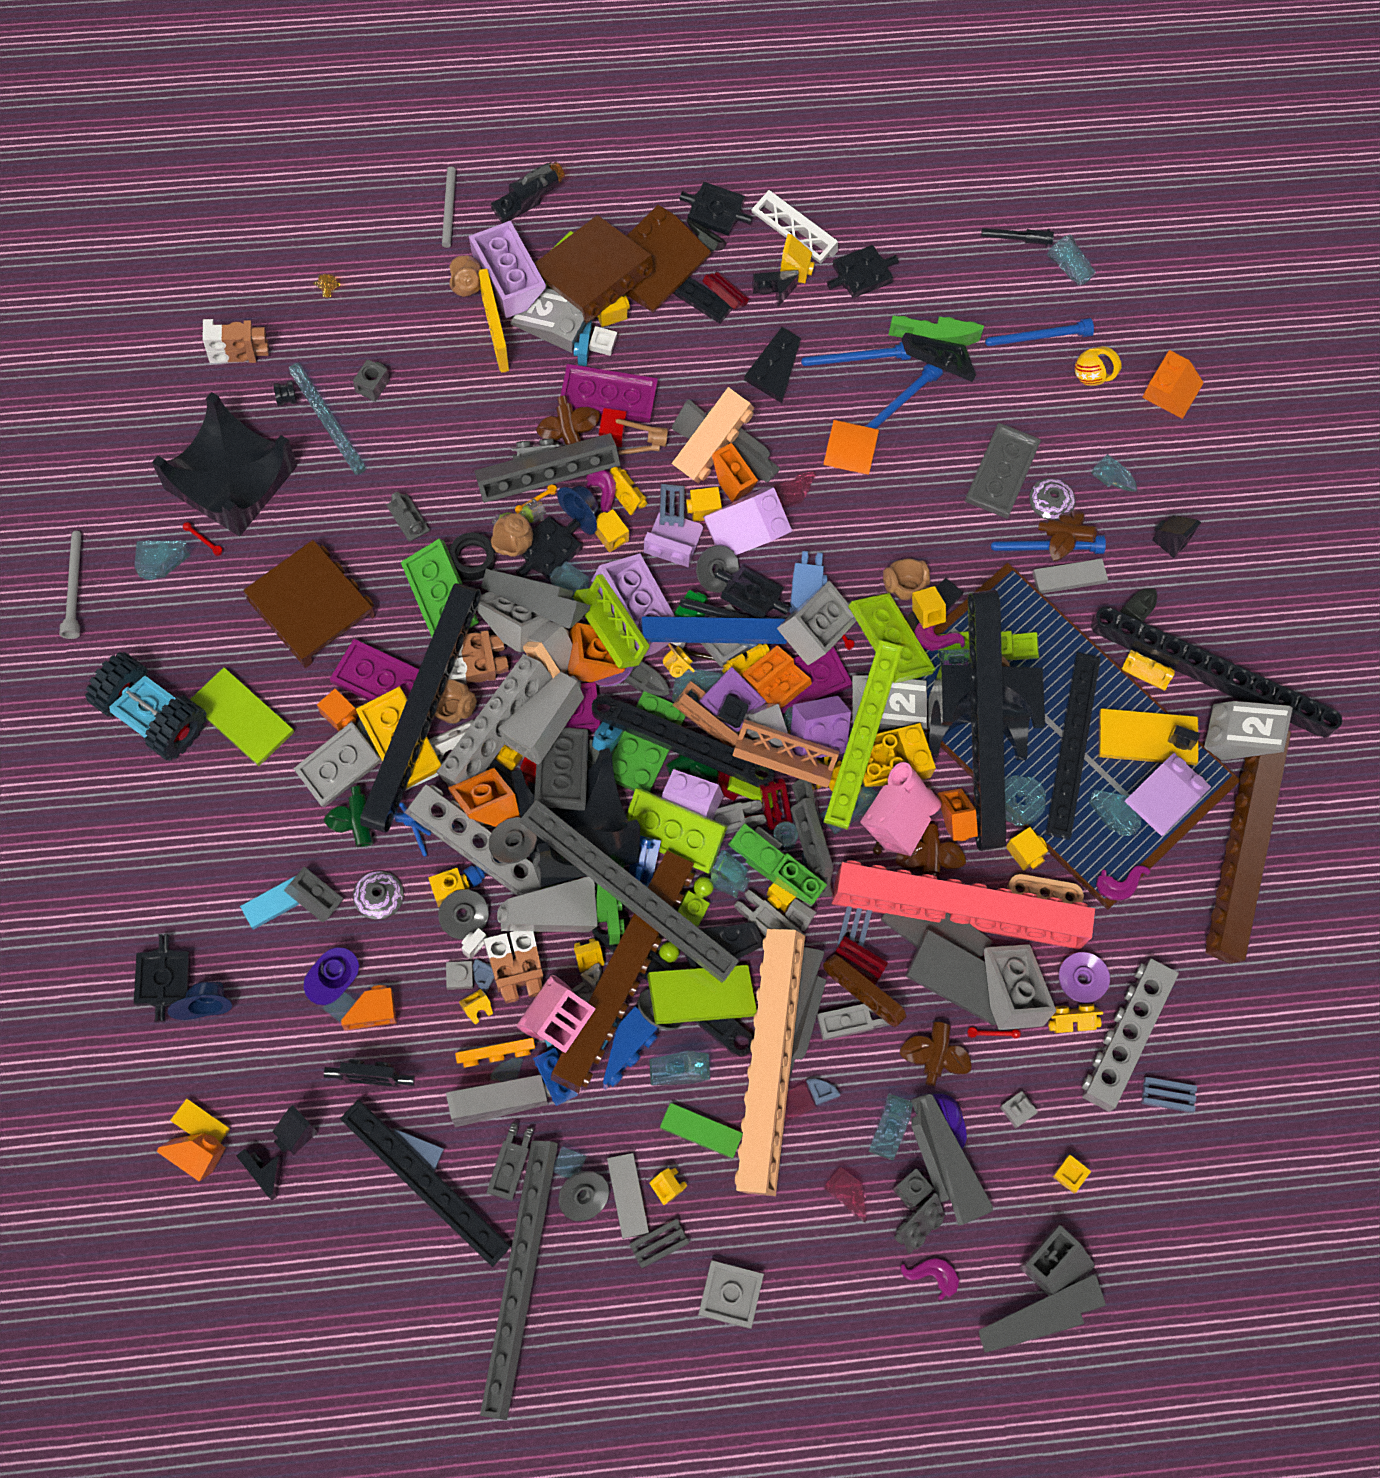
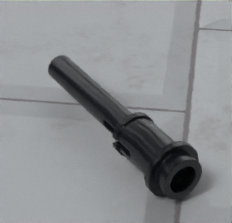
[981,228,1054,247]

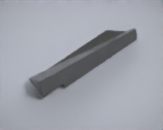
[672,399,780,482]
[482,569,590,628]
[789,947,826,1076]
[911,1094,993,1226]

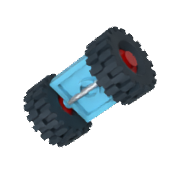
[85,652,207,761]

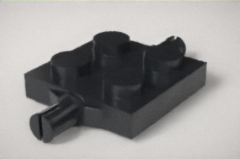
[679,182,753,236]
[827,245,899,298]
[516,516,582,579]
[715,565,791,618]
[133,934,191,1023]
[324,1059,415,1088]

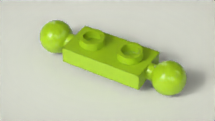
[659,877,714,963]

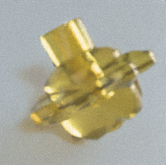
[313,274,340,298]

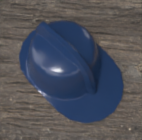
[557,486,598,535]
[168,982,232,1020]

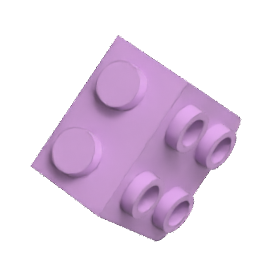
[644,512,703,567]

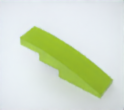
[938,631,1039,660]

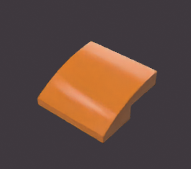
[823,420,879,475]
[741,645,812,710]

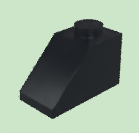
[1152,515,1201,558]
[272,1105,318,1155]

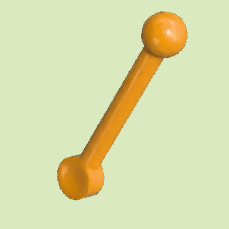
[515,484,557,514]

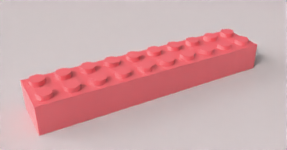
[831,861,1095,950]

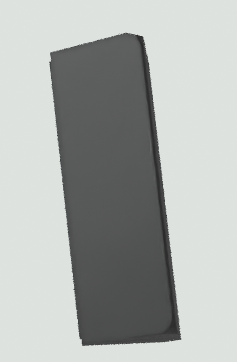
[284,867,343,922]

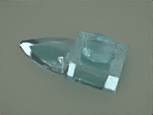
[1091,454,1137,492]

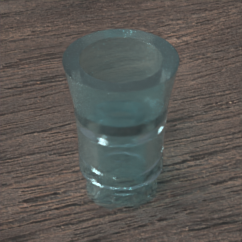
[1047,234,1096,286]

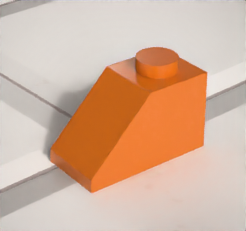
[712,443,758,502]
[938,788,978,841]
[341,985,397,1031]
[156,1133,226,1181]

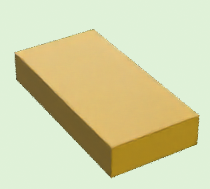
[170,1099,230,1143]

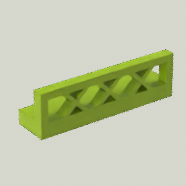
[573,574,650,669]

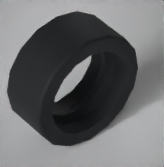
[449,532,496,581]

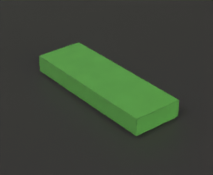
[660,1103,743,1159]

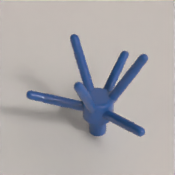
[395,802,455,857]

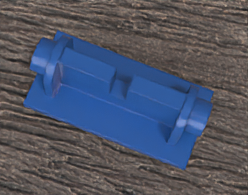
[628,836,661,888]
[533,1048,578,1106]

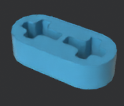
[592,722,623,752]

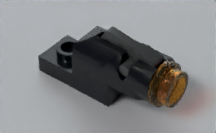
[491,162,565,224]

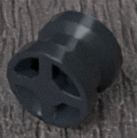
[273,381,297,407]

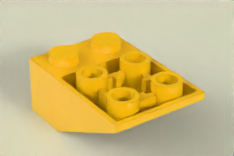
[863,723,936,787]

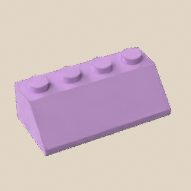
[469,221,546,318]
[591,554,675,657]

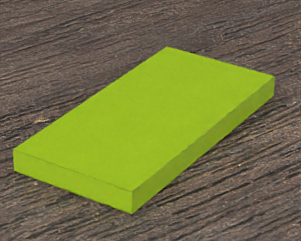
[848,593,936,684]
[190,668,294,766]
[626,788,728,874]
[647,965,757,1025]

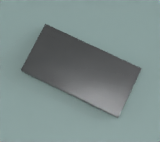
[964,423,1041,519]
[534,728,588,810]
[881,913,993,959]
[905,930,996,1025]

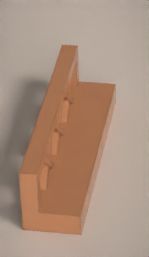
[673,681,763,748]
[732,719,840,788]

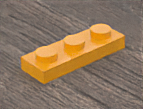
[455,1038,535,1068]

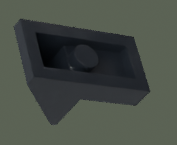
[752,270,799,307]
[236,1149,282,1201]

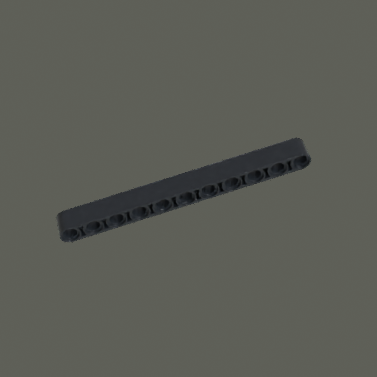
[360,583,481,833]
[968,590,1006,851]
[1091,607,1342,738]

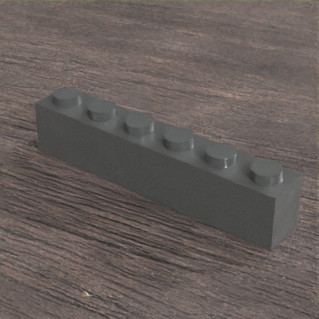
[474,433,620,503]

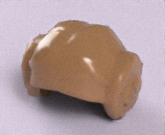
[449,255,482,297]
[491,513,533,557]
[883,559,930,600]
[435,680,477,724]

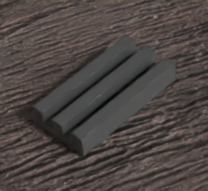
[629,1219,689,1269]

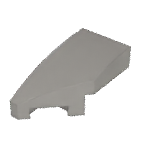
[572,963,602,1003]

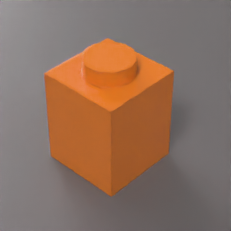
[317,689,358,732]

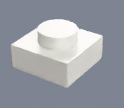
[589,326,617,356]
[462,928,487,960]

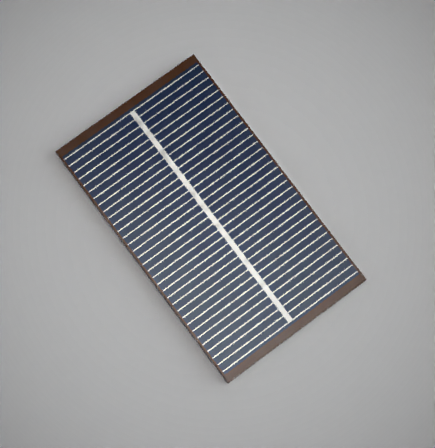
[915,563,1240,910]

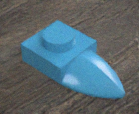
[574,320,592,366]

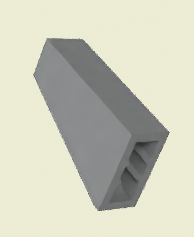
[498,672,584,765]
[497,877,597,932]
[446,1075,551,1128]

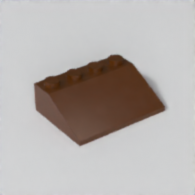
[625,205,711,313]

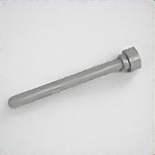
[59,531,81,639]

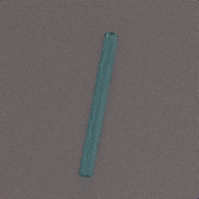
[289,363,366,475]

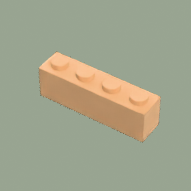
[672,387,754,484]

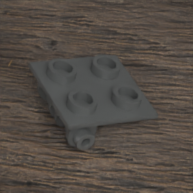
[894,1193,945,1254]

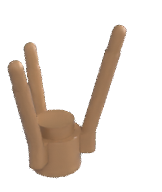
[616,419,668,455]

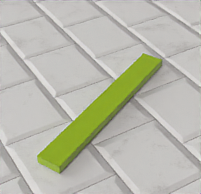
[824,640,903,830]

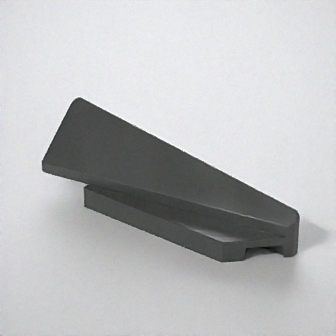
[791,779,833,898]
[979,1275,1106,1353]

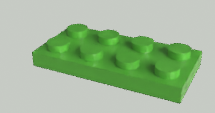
[401,538,479,637]
[612,691,687,792]

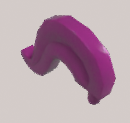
[586,469,616,513]
[914,623,965,651]
[1096,865,1150,901]
[900,1258,959,1300]

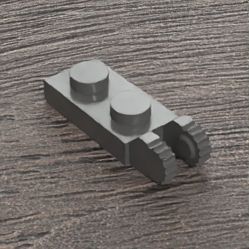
[486,1122,534,1201]

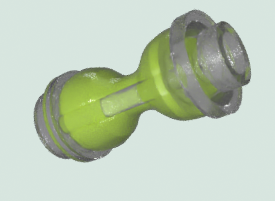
[492,499,546,526]

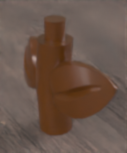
[536,395,600,445]
[1038,510,1097,562]
[896,824,966,877]
[899,1022,971,1086]

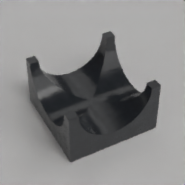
[152,392,297,537]
[927,665,1045,760]
[511,748,640,887]

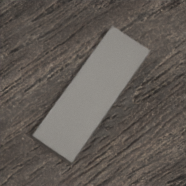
[1032,559,1108,594]
[607,1153,649,1239]

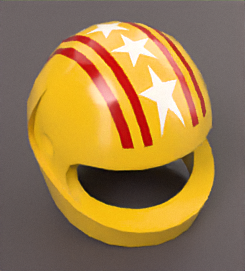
[1075,346,1121,386]

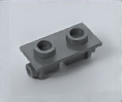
[512,438,559,460]
[386,492,430,542]

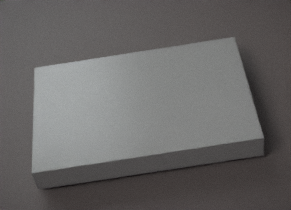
[293,722,382,808]

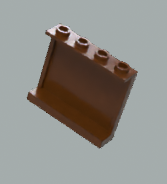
[534,215,654,324]
[243,540,375,668]

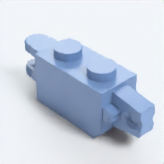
[789,551,827,614]

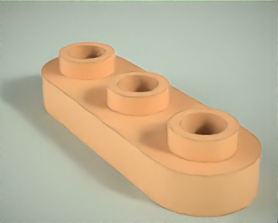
[1007,874,1084,904]

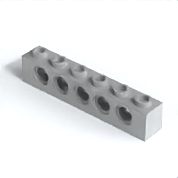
[436,654,553,787]
[404,785,541,896]
[1081,959,1179,1112]

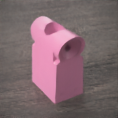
[860,762,942,856]
[517,975,595,1053]

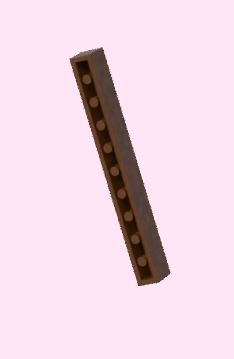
[1205,731,1291,964]
[550,851,695,1094]

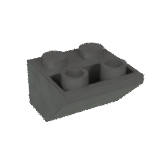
[1020,1225,1095,1296]

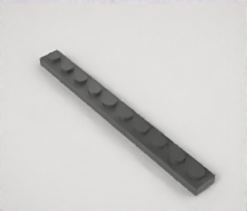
[519,799,739,983]
[480,1141,558,1420]

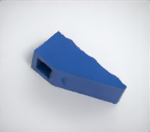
[603,1007,658,1090]

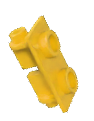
[609,467,647,516]
[663,643,695,677]
[722,644,770,677]
[1122,650,1175,691]
[1048,1004,1103,1033]

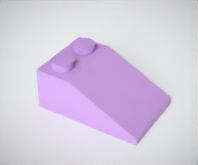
[703,487,792,555]
[1124,753,1211,836]
[662,769,724,819]

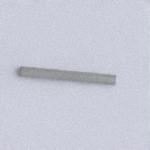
[442,167,456,248]

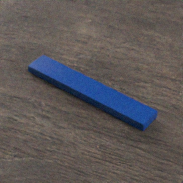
[641,617,787,644]

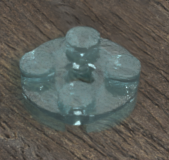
[1005,775,1046,827]

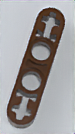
[823,955,907,1027]

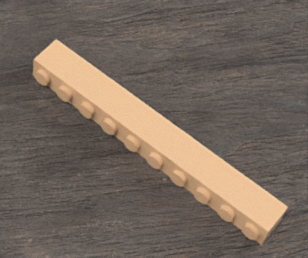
[735,929,805,1196]

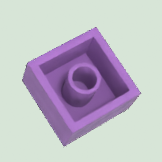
[790,696,851,760]

